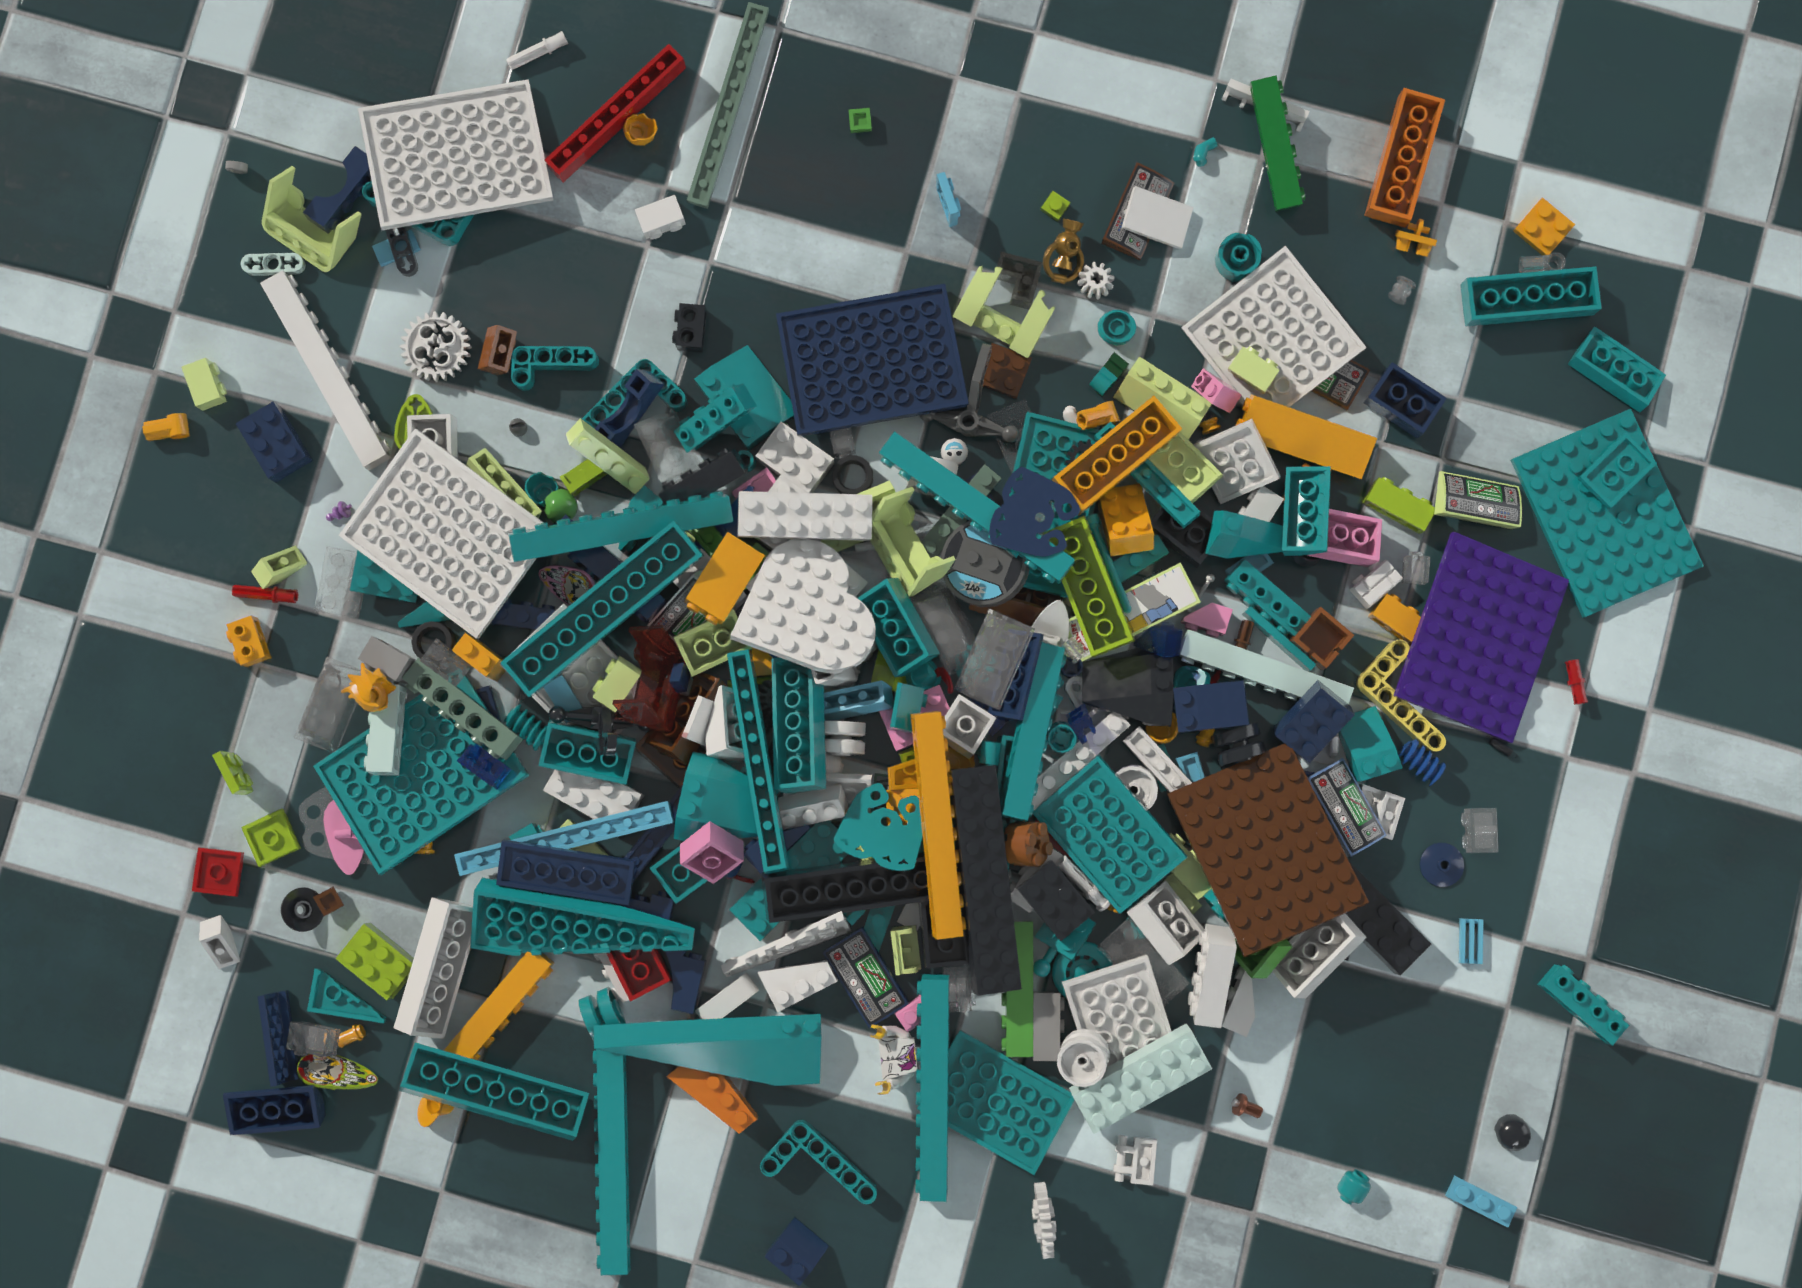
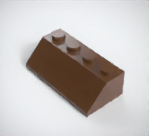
[969,587,1063,627]
[645,672,728,765]

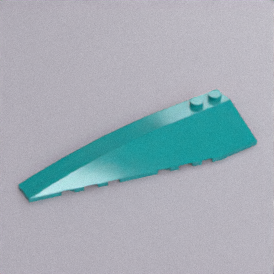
[470,877,695,956]
[593,1014,822,1086]

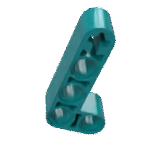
[511,346,599,391]

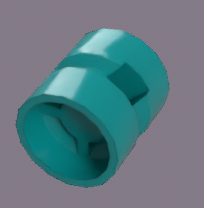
[1046,721,1077,753]

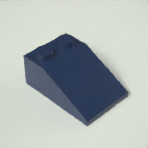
[1173,681,1250,733]
[744,825,811,874]

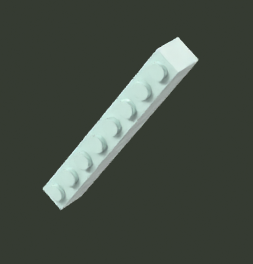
[1177,630,1354,704]

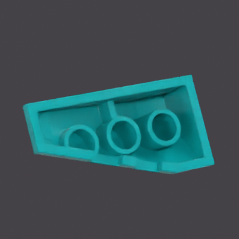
[1205,511,1283,558]

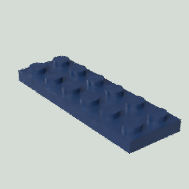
[496,839,636,905]

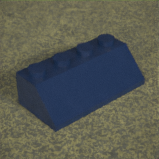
[223,1085,326,1135]

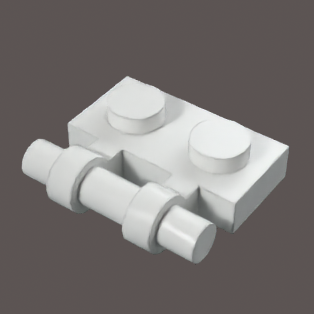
[1113,1135,1157,1185]

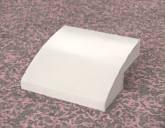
[1359,784,1405,840]

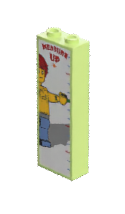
[1068,563,1201,662]

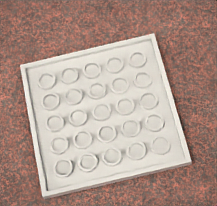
[1181,246,1366,407]

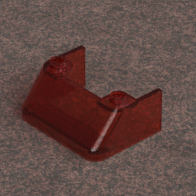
[612,625,685,732]

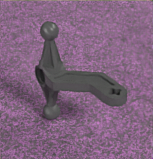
[919,343,1019,442]

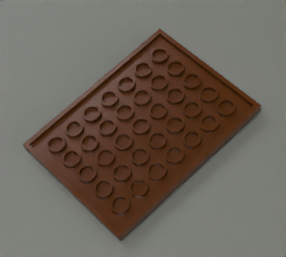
[1167,743,1369,958]

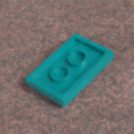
[1578,432,1657,509]
[350,550,417,603]

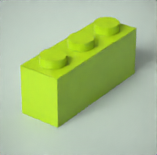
[1362,477,1435,534]

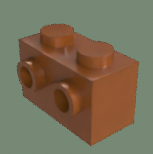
[478,325,517,375]

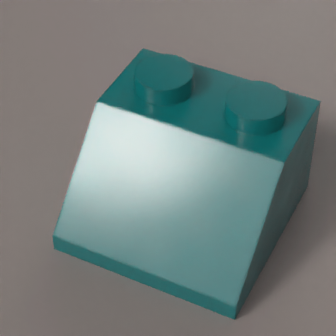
[890,682,928,733]

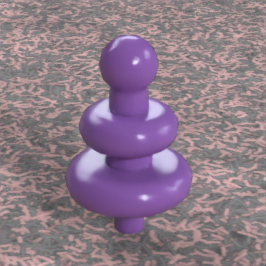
[326,501,352,521]

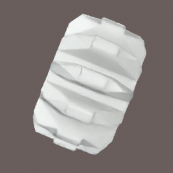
[1078,262,1114,300]

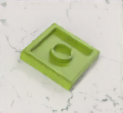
[241,809,301,867]

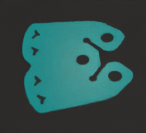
[833,783,922,871]

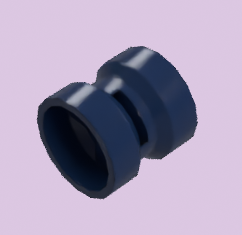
[1060,655,1083,679]

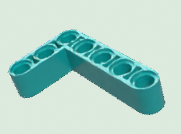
[362,182,474,246]
[582,359,688,429]
[760,1120,877,1204]

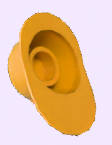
[417,1098,454,1127]

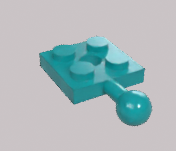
[1033,918,1096,977]

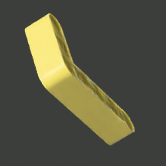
[1356,640,1446,752]

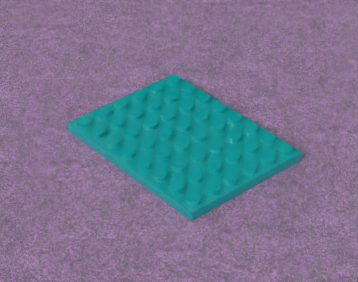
[1510,409,1704,618]
[313,668,530,875]

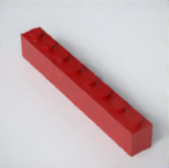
[544,44,686,183]

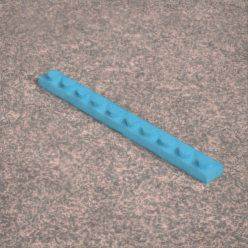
[454,800,674,876]

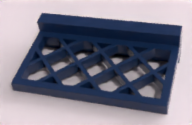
[257,990,300,1087]

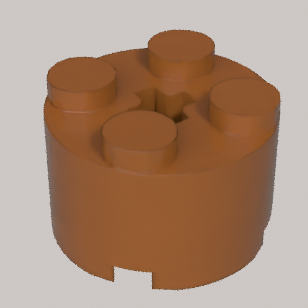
[1004,822,1053,867]

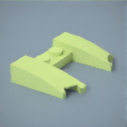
[953,266,1055,358]

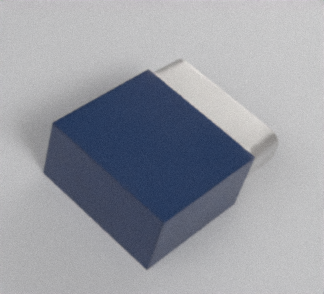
[669,663,693,696]

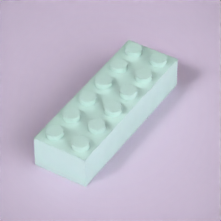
[1069,1023,1212,1134]

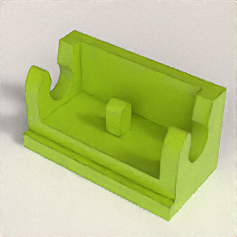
[560,459,607,497]

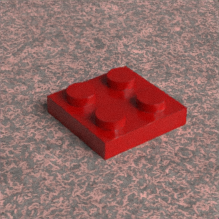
[192,847,244,897]

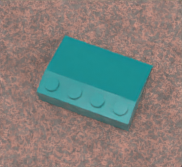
[694,345,794,451]

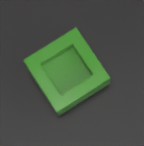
[849,108,872,133]

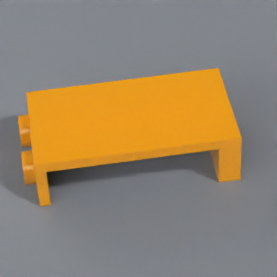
[684,532,765,625]

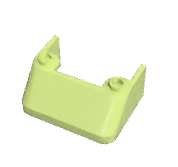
[262,166,361,272]
[870,487,956,597]

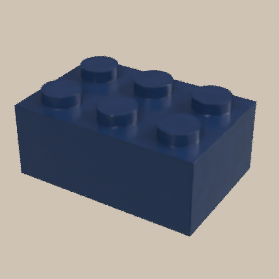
[1363,362,1447,438]
[236,401,313,483]
[1274,680,1355,763]

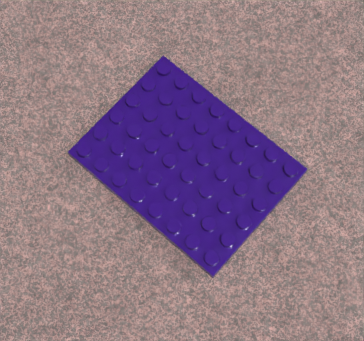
[1393,532,1569,743]

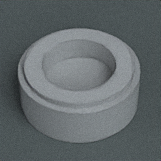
[225,161,248,174]

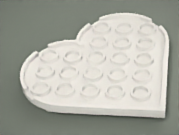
[730,539,876,673]

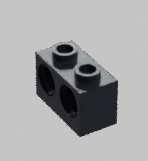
[672,303,707,352]

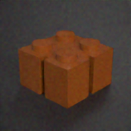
[1290,607,1354,670]

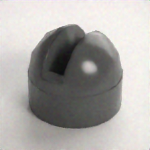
[509,418,527,437]

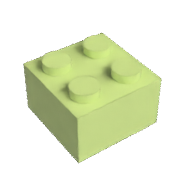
[592,655,641,712]

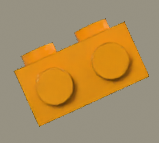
[226,615,271,667]

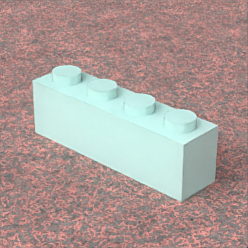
[364,685,406,776]

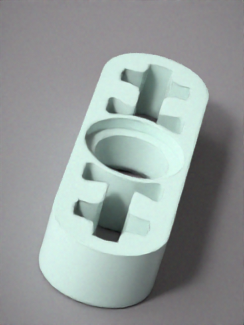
[241,253,306,276]

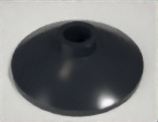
[281,887,324,932]

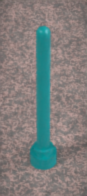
[1085,514,1132,613]

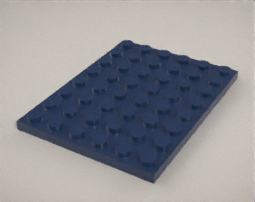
[776,284,969,436]

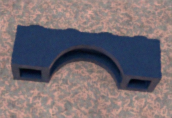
[303,146,371,234]
[595,369,664,448]

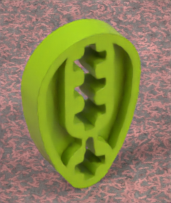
[394,394,433,449]

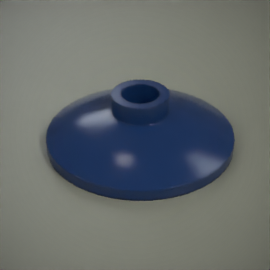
[1420,843,1464,887]

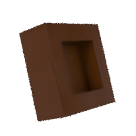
[313,886,345,917]

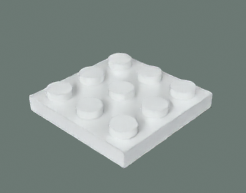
[1193,419,1281,504]

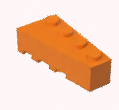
[666,1066,759,1134]

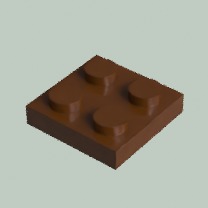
[983,343,1032,399]

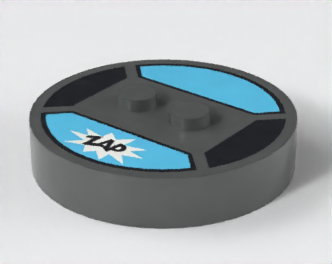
[941,521,1030,607]

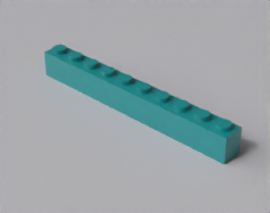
[879,431,1075,584]
[508,491,733,562]
[727,649,790,875]
[915,974,950,1202]
[593,1049,631,1276]

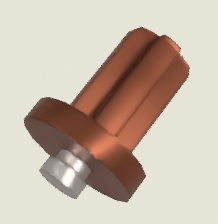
[1232,1093,1263,1118]

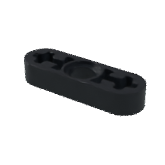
[385,226,418,277]

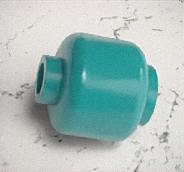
[1337,1169,1371,1205]

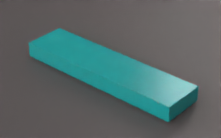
[1242,606,1316,672]

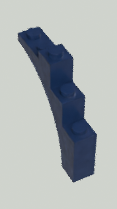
[607,891,707,1014]

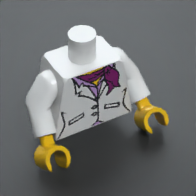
[870,1024,921,1095]

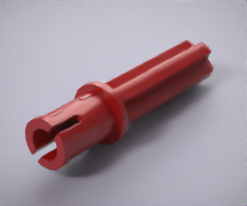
[232,585,299,603]

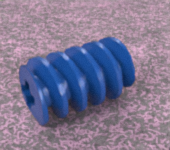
[1398,739,1446,786]

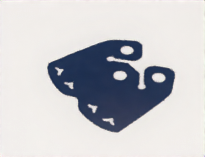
[989,467,1080,557]

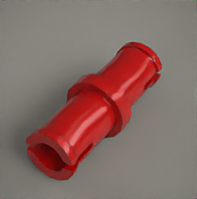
[1565,659,1588,705]

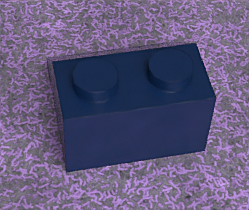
[765,1217,829,1286]

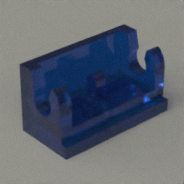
[1066,704,1096,745]
[457,744,512,789]

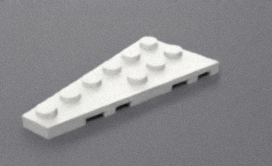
[721,911,851,977]

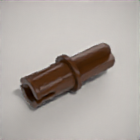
[1234,620,1255,650]

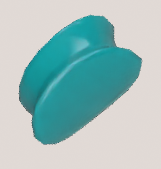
[1098,310,1136,346]

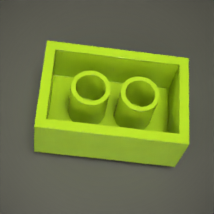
[335,922,414,1000]

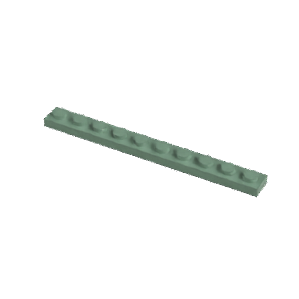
[687,2,769,209]

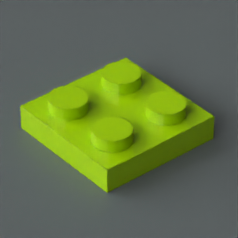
[212,751,254,795]

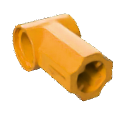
[1076,401,1120,430]
[142,413,190,441]

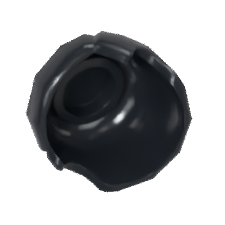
[1494,1114,1531,1151]

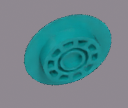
[1052,942,1113,999]

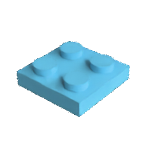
[936,172,961,227]

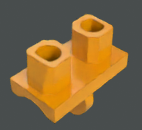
[1395,219,1437,257]

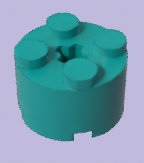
[1215,233,1262,282]

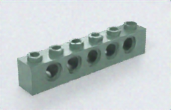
[402,657,523,760]

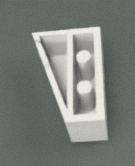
[757,960,838,1012]

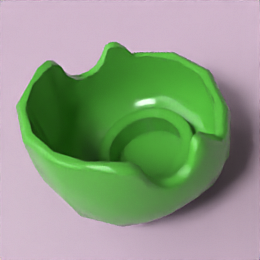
[544,489,578,523]

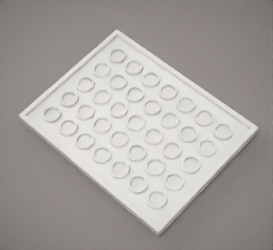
[358,79,553,230]
[339,429,544,639]

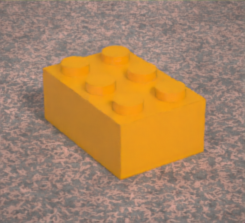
[1098,484,1154,557]

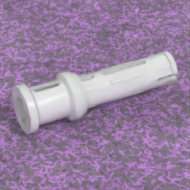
[1056,856,1111,912]

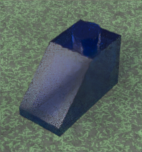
[1133,622,1183,657]

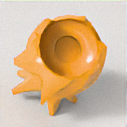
[341,663,396,712]

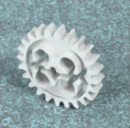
[400,311,472,382]
[1032,1182,1057,1259]

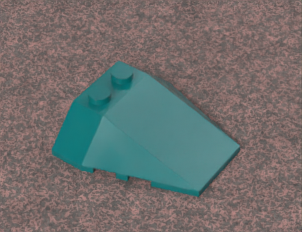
[674,752,758,841]

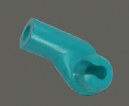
[1193,137,1218,167]

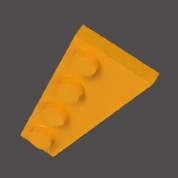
[888,747,975,790]

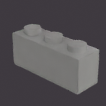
[1032,991,1064,1061]

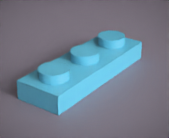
[1445,1175,1517,1227]

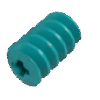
[503,704,547,751]

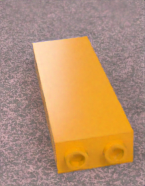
[1235,394,1377,479]

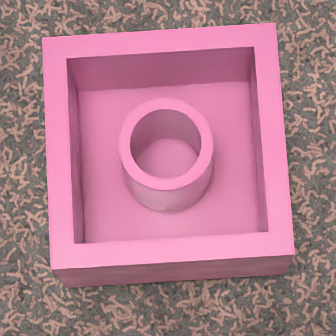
[680,821,744,884]

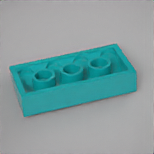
[1568,326,1666,413]
[1282,466,1331,556]

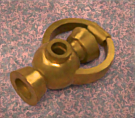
[1043,219,1084,284]

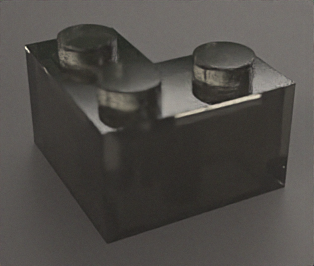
[997,252,1043,310]

